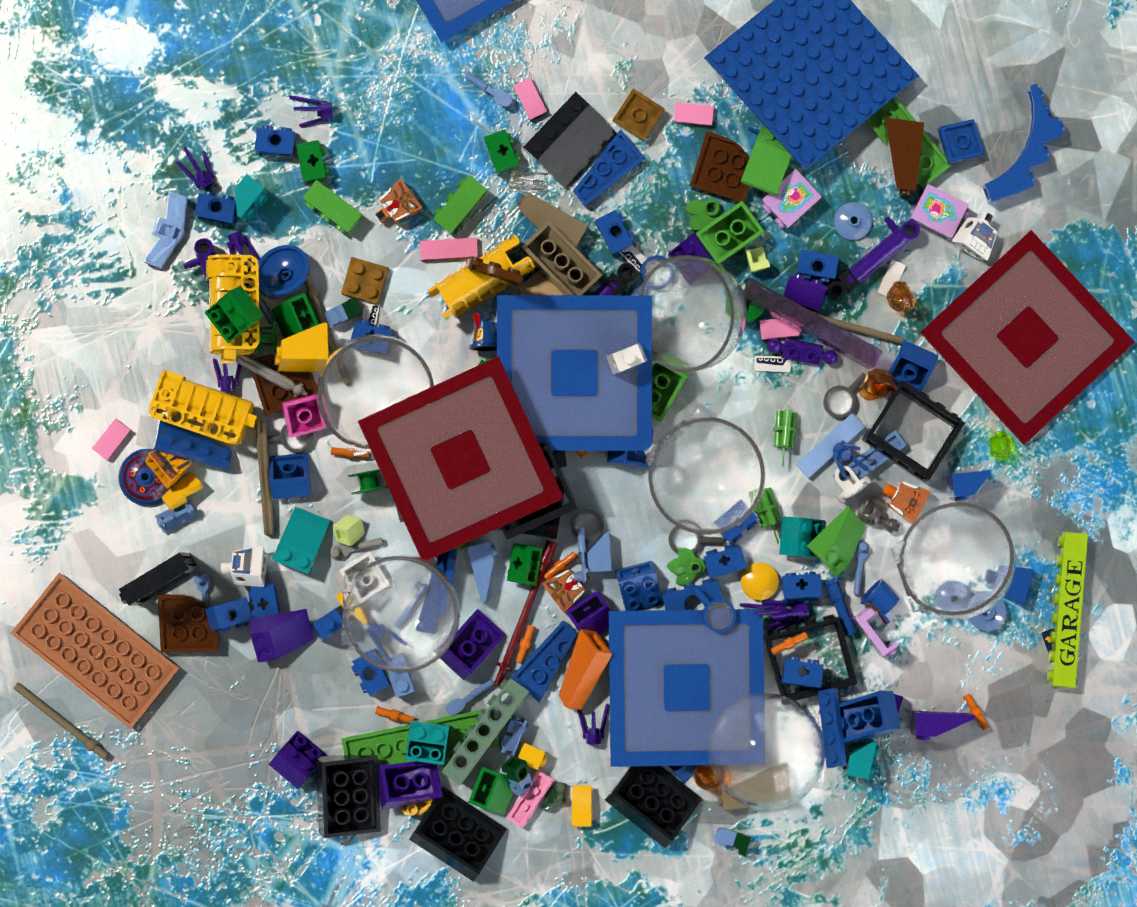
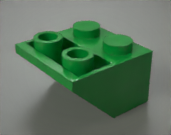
[204,285,264,343]
[272,292,319,339]
[468,765,513,815]

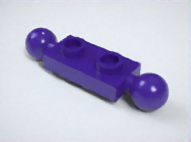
[766,338,838,365]

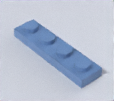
[833,430,907,481]

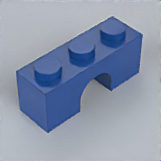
[661,578,723,610]

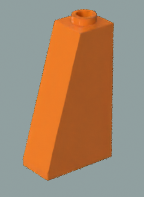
[559,629,612,710]

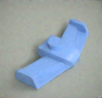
[143,190,188,269]

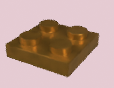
[612,88,665,141]
[341,257,389,304]

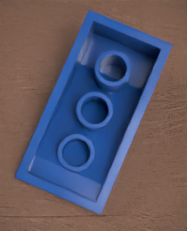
[819,691,901,744]

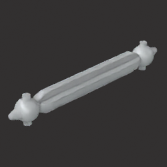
[235,355,308,397]

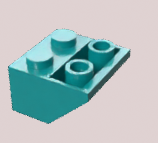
[234,174,268,223]
[779,516,825,558]
[405,720,450,765]
[842,739,879,780]

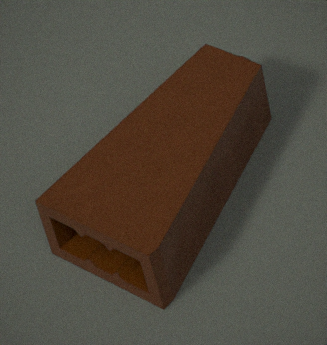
[884,118,924,196]

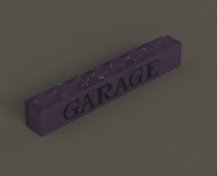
[736,278,883,369]

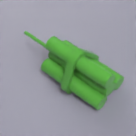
[773,409,798,467]
[751,487,782,544]

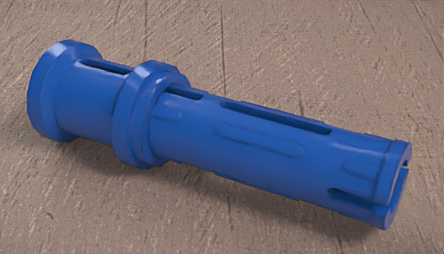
[823,577,857,636]

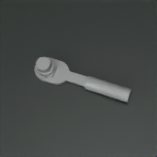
[330,537,383,560]

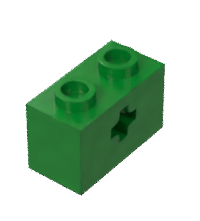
[484,129,521,175]
[296,140,330,184]
[507,543,543,586]

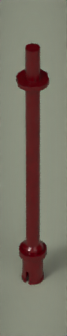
[494,540,558,686]

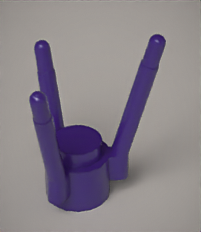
[289,95,333,127]
[176,147,215,190]
[227,231,260,266]
[212,358,242,392]
[761,600,809,630]
[739,603,788,631]
[577,704,609,745]

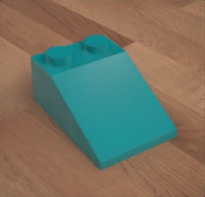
[272,506,331,574]

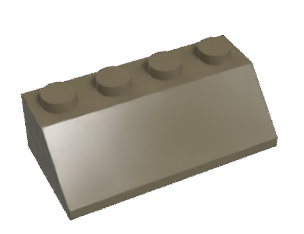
[520,220,602,295]

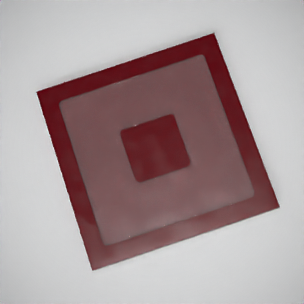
[919,230,1135,445]
[358,356,564,562]

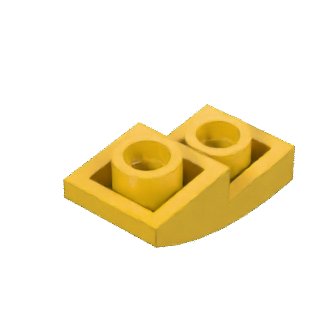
[162,473,203,511]
[572,785,593,827]

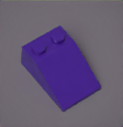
[249,609,314,663]
[435,609,506,680]
[911,711,975,740]
[378,761,442,809]

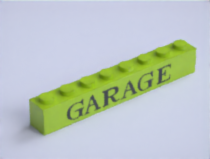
[1047,532,1088,688]

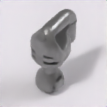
[857,494,900,534]

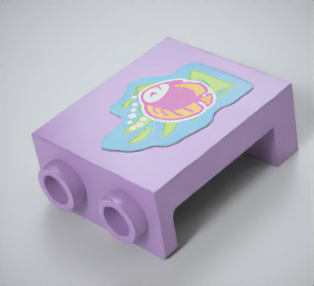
[761,169,822,230]
[909,184,969,240]
[852,607,899,657]

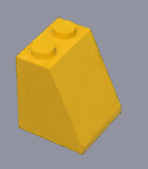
[274,323,328,372]

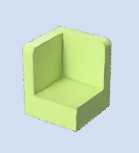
[744,247,770,274]
[333,514,365,546]

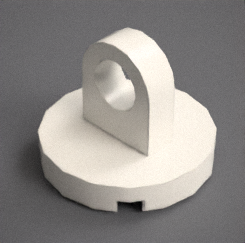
[835,466,872,503]

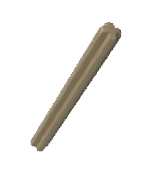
[255,421,275,536]

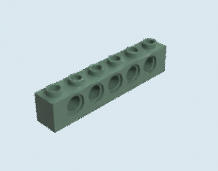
[441,677,529,785]

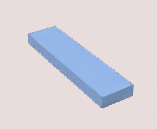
[795,413,865,478]

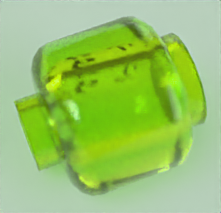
[989,431,1015,461]

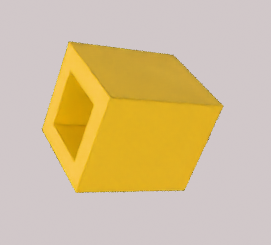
[518,742,547,770]

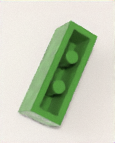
[433,175,488,236]
[303,180,363,235]

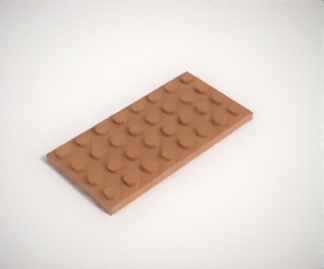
[11,573,180,729]

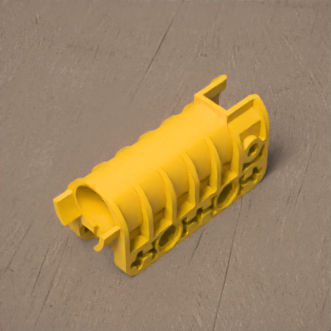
[427,234,535,319]
[206,255,259,364]
[149,369,260,445]

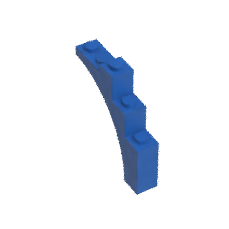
[982,84,1065,204]

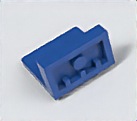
[615,561,663,611]

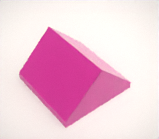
[282,393,327,438]

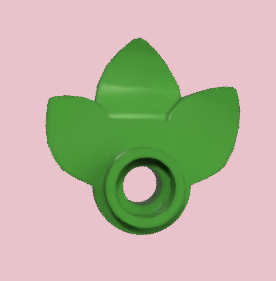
[685,199,721,230]
[667,548,705,585]

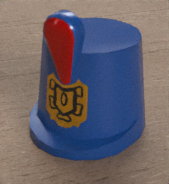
[469,312,497,351]
[859,578,900,625]

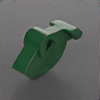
[540,782,567,812]

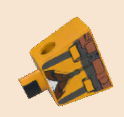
[145,450,192,489]

